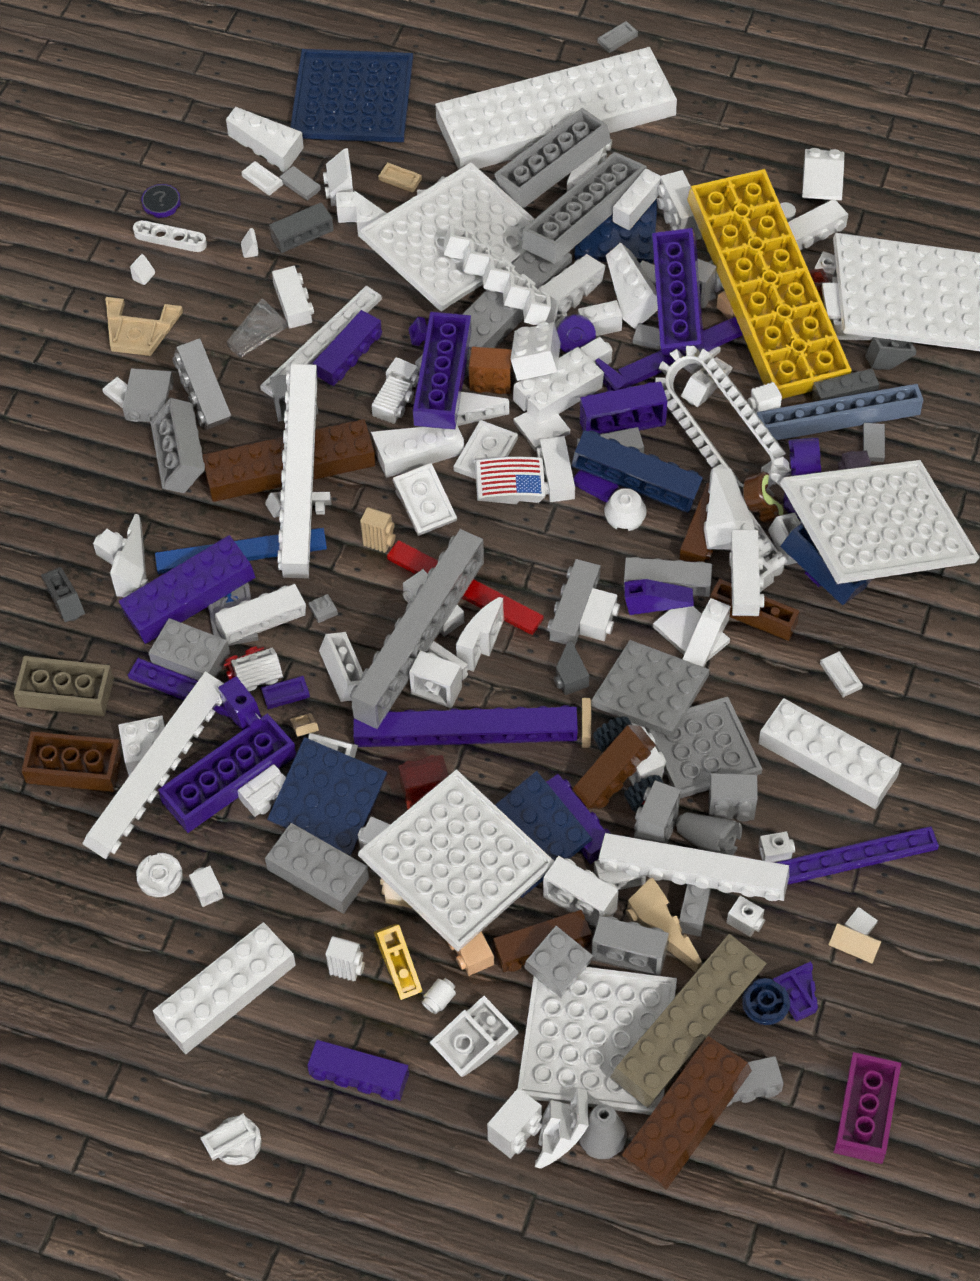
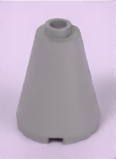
[676,812,742,855]
[579,1104,627,1159]

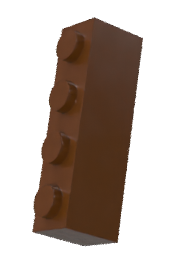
[679,483,714,563]
[710,578,800,641]
[572,725,656,809]
[493,909,591,972]

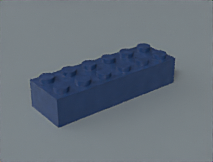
[572,430,703,513]

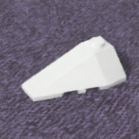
[704,468,755,549]
[110,514,149,597]

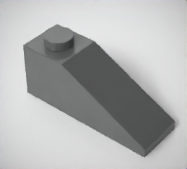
[41,567,85,622]

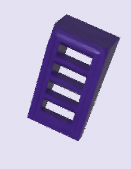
[595,358,628,391]

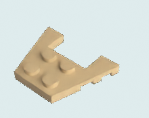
[106,297,183,356]

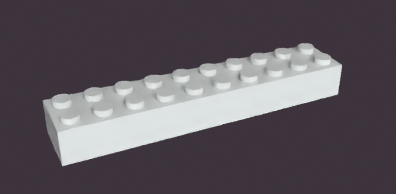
[278,364,317,578]

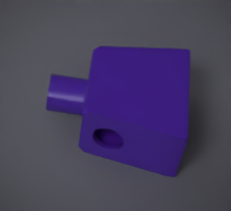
[218,676,262,730]

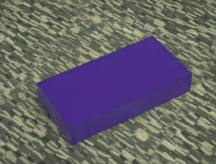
[573,470,619,503]
[261,676,310,709]

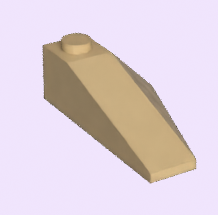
[626,877,702,972]

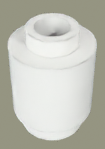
[422,978,456,1014]

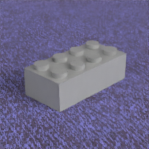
[172,338,231,430]
[150,398,205,493]
[265,823,369,914]

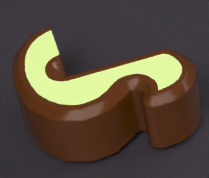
[743,471,784,523]

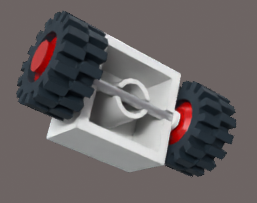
[593,716,666,812]

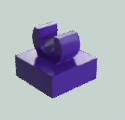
[408,317,428,346]

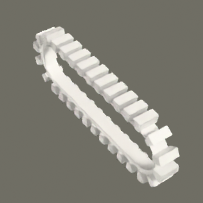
[656,346,789,497]

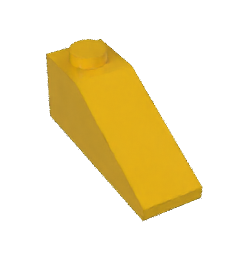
[374,924,423,1000]

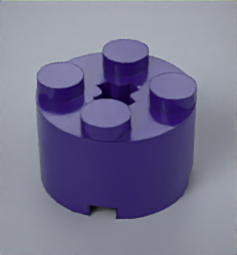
[789,437,821,476]

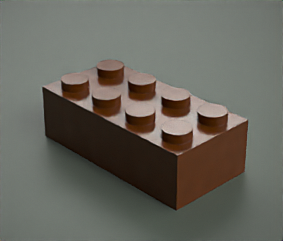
[21,731,123,792]

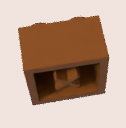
[469,347,513,394]

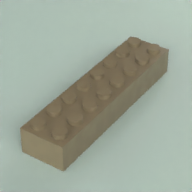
[610,934,767,1108]

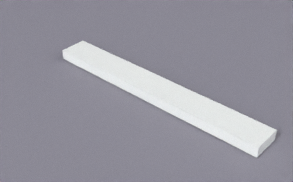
[260,286,382,398]

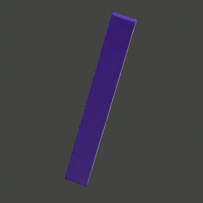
[618,317,743,387]
[775,826,939,885]

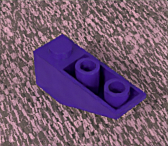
[625,579,694,615]

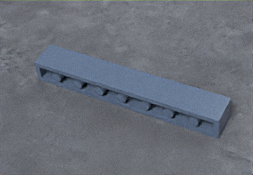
[757,384,923,440]

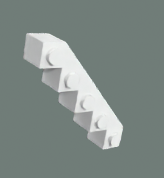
[336,191,387,237]
[443,224,551,325]

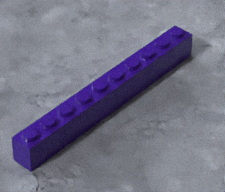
[353,705,578,747]

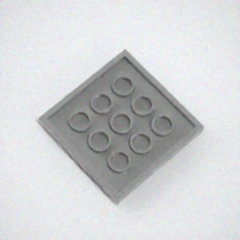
[591,640,710,737]
[646,697,762,799]

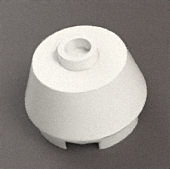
[604,489,647,531]

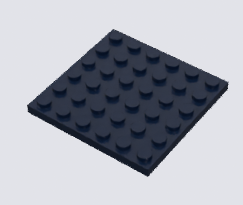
[290,49,413,142]

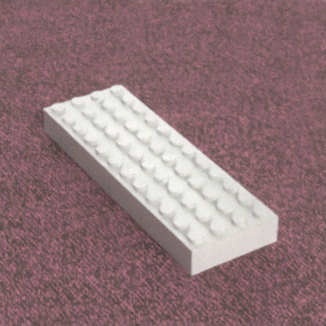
[435,47,677,170]

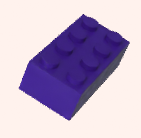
[580,381,668,434]

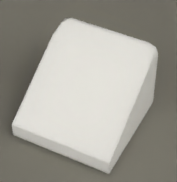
[241,228,259,258]
[130,254,155,285]
[265,492,281,518]

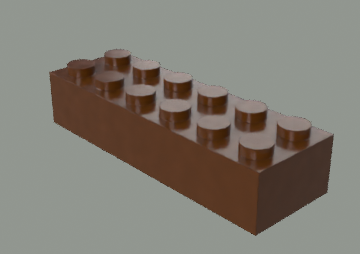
[622,1036,752,1190]

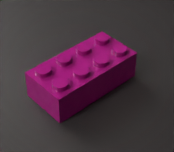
[834,1052,901,1164]

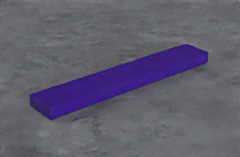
[128,658,241,718]

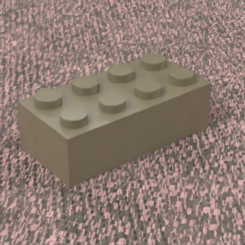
[14,656,114,717]

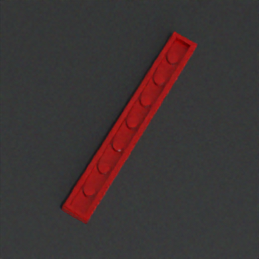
[387,540,544,635]

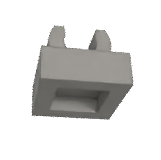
[309,594,338,623]

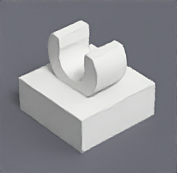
[312,492,331,515]

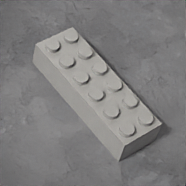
[495,108,611,208]

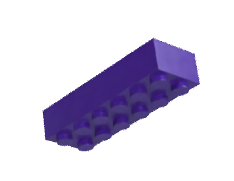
[652,228,704,357]
[413,312,472,430]
[119,535,256,644]
[158,713,296,833]

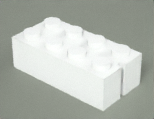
[513,347,604,425]

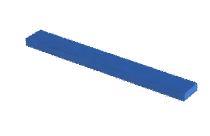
[155,528,327,574]

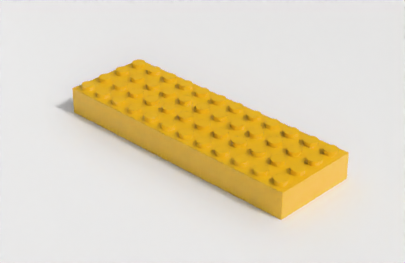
[687,169,852,399]

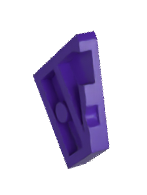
[773,961,818,1022]

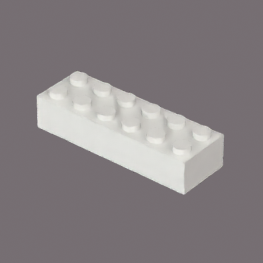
[759,698,901,810]
[153,922,296,1054]

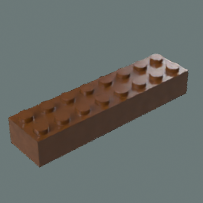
[202,419,375,502]

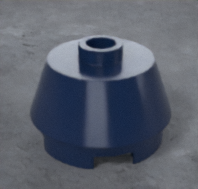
[742,978,790,1025]

